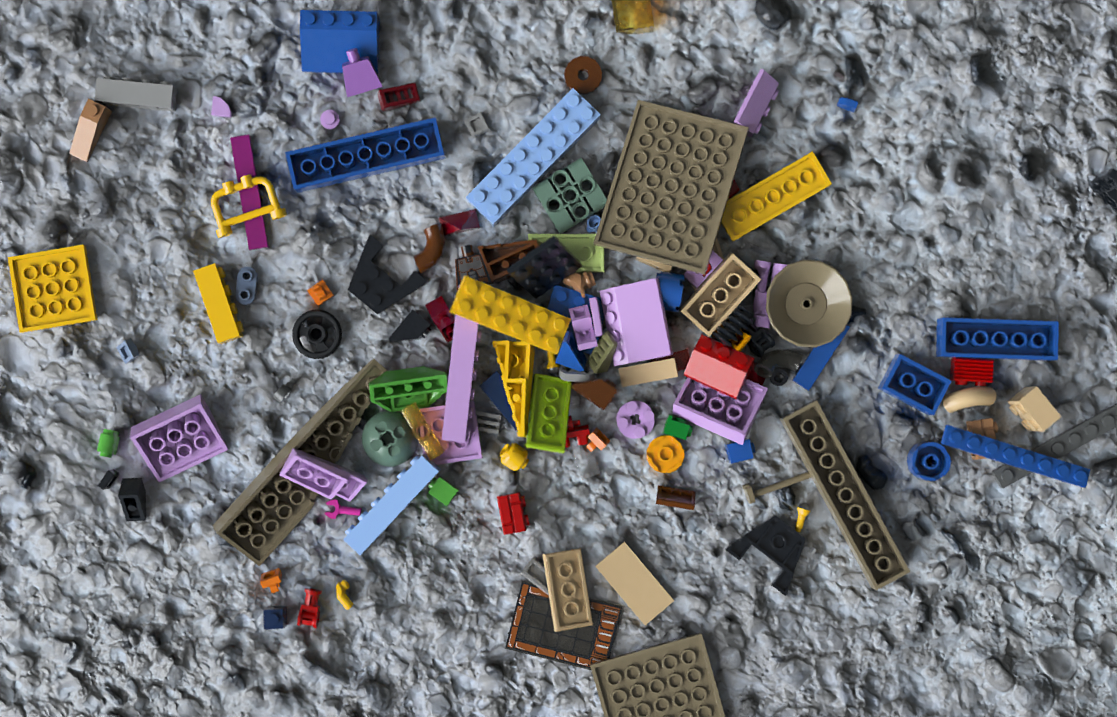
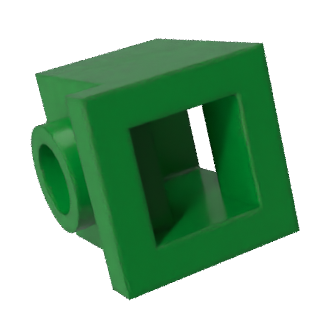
[662,415,693,440]

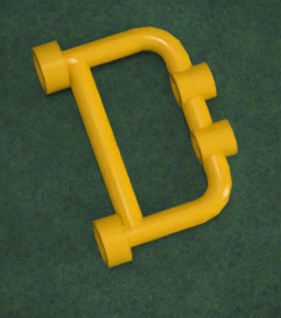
[211,174,287,238]

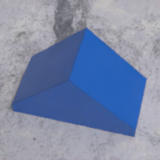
[555,330,587,372]

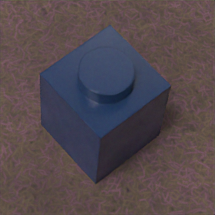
[263,606,287,629]

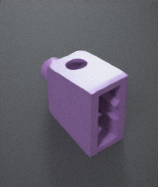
[342,48,382,97]

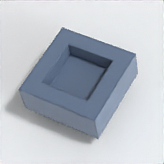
[117,338,140,364]

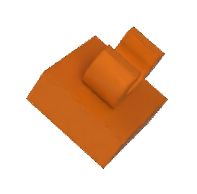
[307,279,335,306]
[586,428,610,452]
[260,568,282,593]

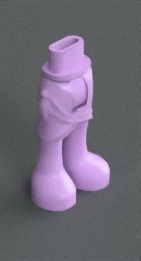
[753,260,787,329]

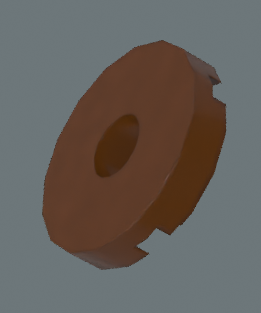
[564,56,602,95]

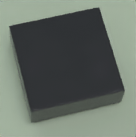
[98,469,119,490]

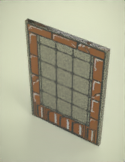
[505,581,623,671]

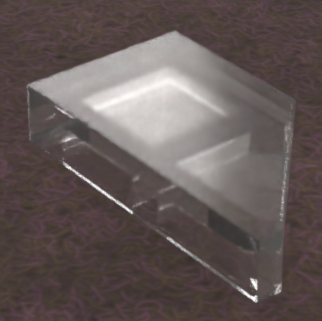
[571,445,600,480]

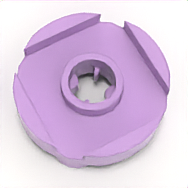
[616,401,655,439]

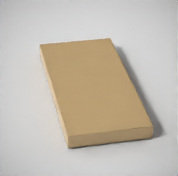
[595,541,674,625]
[542,548,593,632]

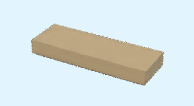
[618,358,679,387]

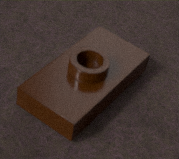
[656,486,696,510]

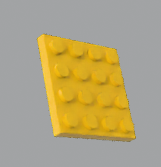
[8,245,98,333]

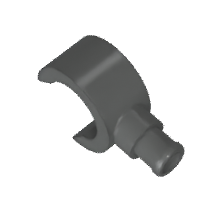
[273,378,297,403]

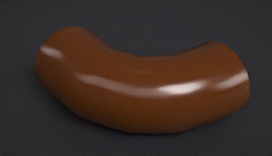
[413,223,446,273]

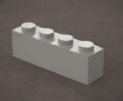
[94,76,178,112]

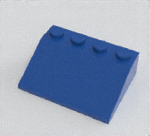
[300,10,380,74]

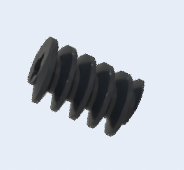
[712,305,754,347]

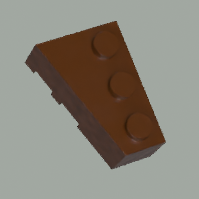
[477,240,542,283]

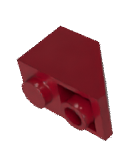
[425,296,455,343]

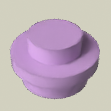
[320,110,340,129]

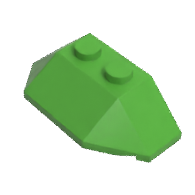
[369,366,447,412]

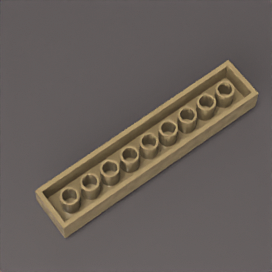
[780,400,910,590]

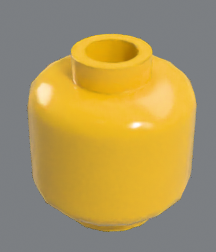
[499,442,529,471]

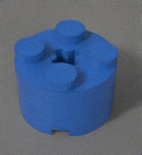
[656,271,684,313]
[907,442,951,481]

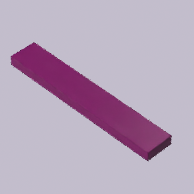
[230,134,269,251]

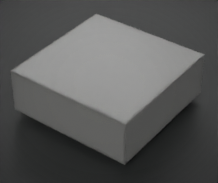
[464,112,490,138]

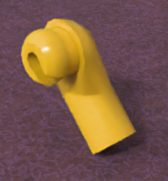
[336,580,354,610]

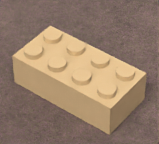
[679,253,761,337]

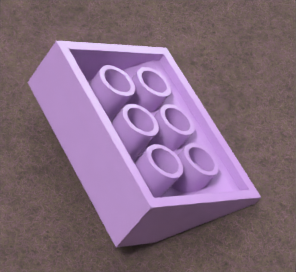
[599,278,673,366]
[672,377,768,445]
[130,394,228,482]

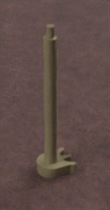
[742,472,811,504]

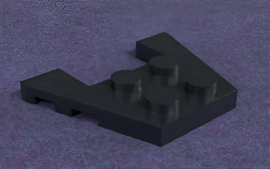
[348,235,428,314]
[725,515,806,596]

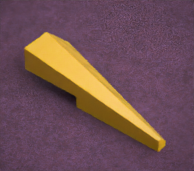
[492,340,535,437]

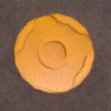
[646,435,685,473]

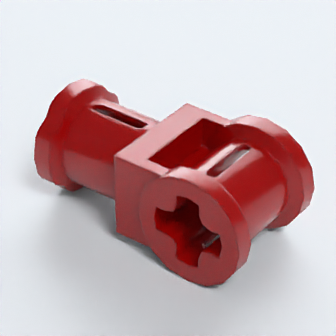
[297,588,322,629]

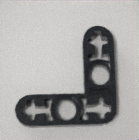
[1091,169,1117,212]

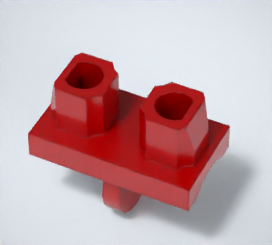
[565,415,590,448]

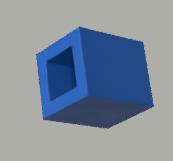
[725,439,756,464]

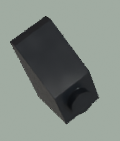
[388,309,432,342]
[118,478,146,521]

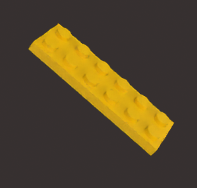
[721,151,832,242]
[450,276,571,355]

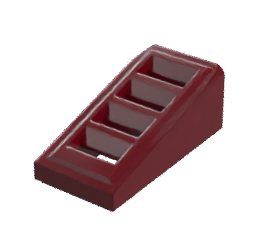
[378,82,420,112]

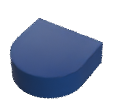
[837,97,858,113]

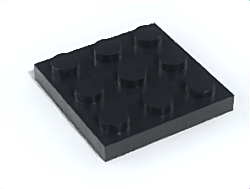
[507,235,582,299]

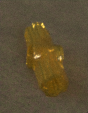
[401,402,445,461]

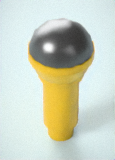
[547,351,560,374]
[795,503,811,532]

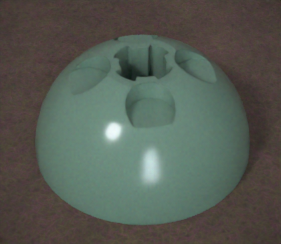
[361,410,418,467]

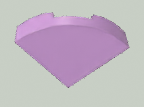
[211,96,232,118]

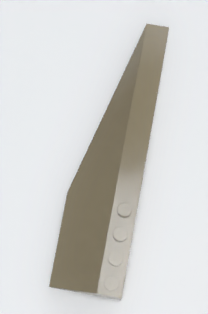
[212,358,388,566]

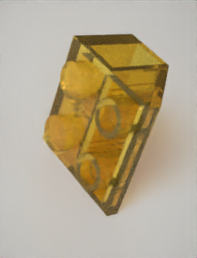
[611,0,654,35]

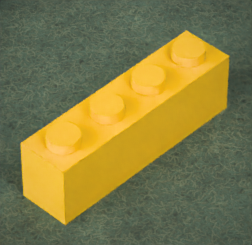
[193,263,244,344]

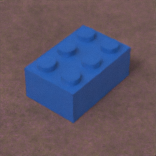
[877,354,952,415]

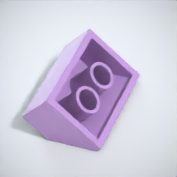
[733,69,779,137]

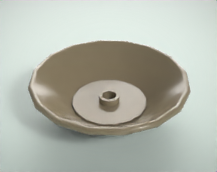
[766,260,853,347]

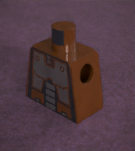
[455,245,494,291]

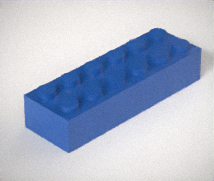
[936,318,1059,361]

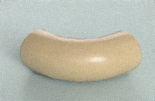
[942,386,997,413]

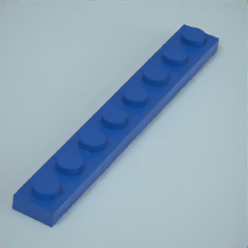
[941,425,1091,488]

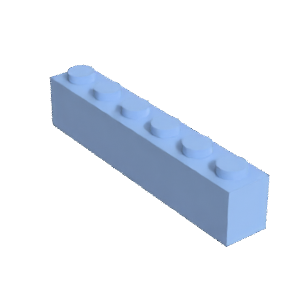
[343,454,441,555]

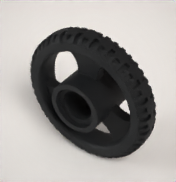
[292,309,342,359]

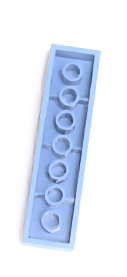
[466,88,601,226]

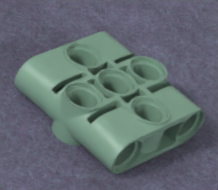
[532,158,607,234]

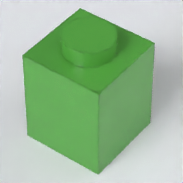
[428,476,459,506]

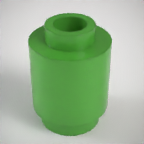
[97,429,120,458]

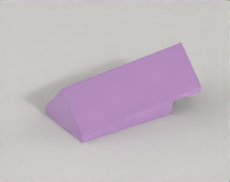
[280,448,368,502]

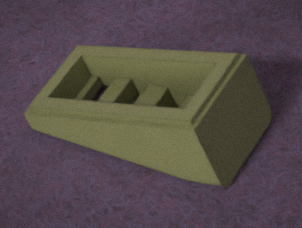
[587,331,617,374]

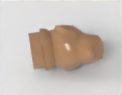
[563,271,596,298]

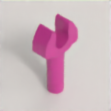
[324,499,361,519]

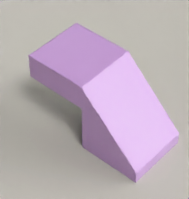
[569,305,598,351]

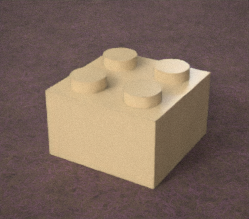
[1007,386,1061,432]

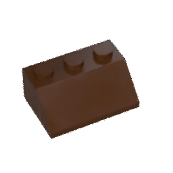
[572,379,618,410]

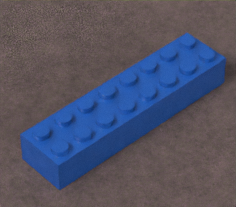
[285,117,446,193]

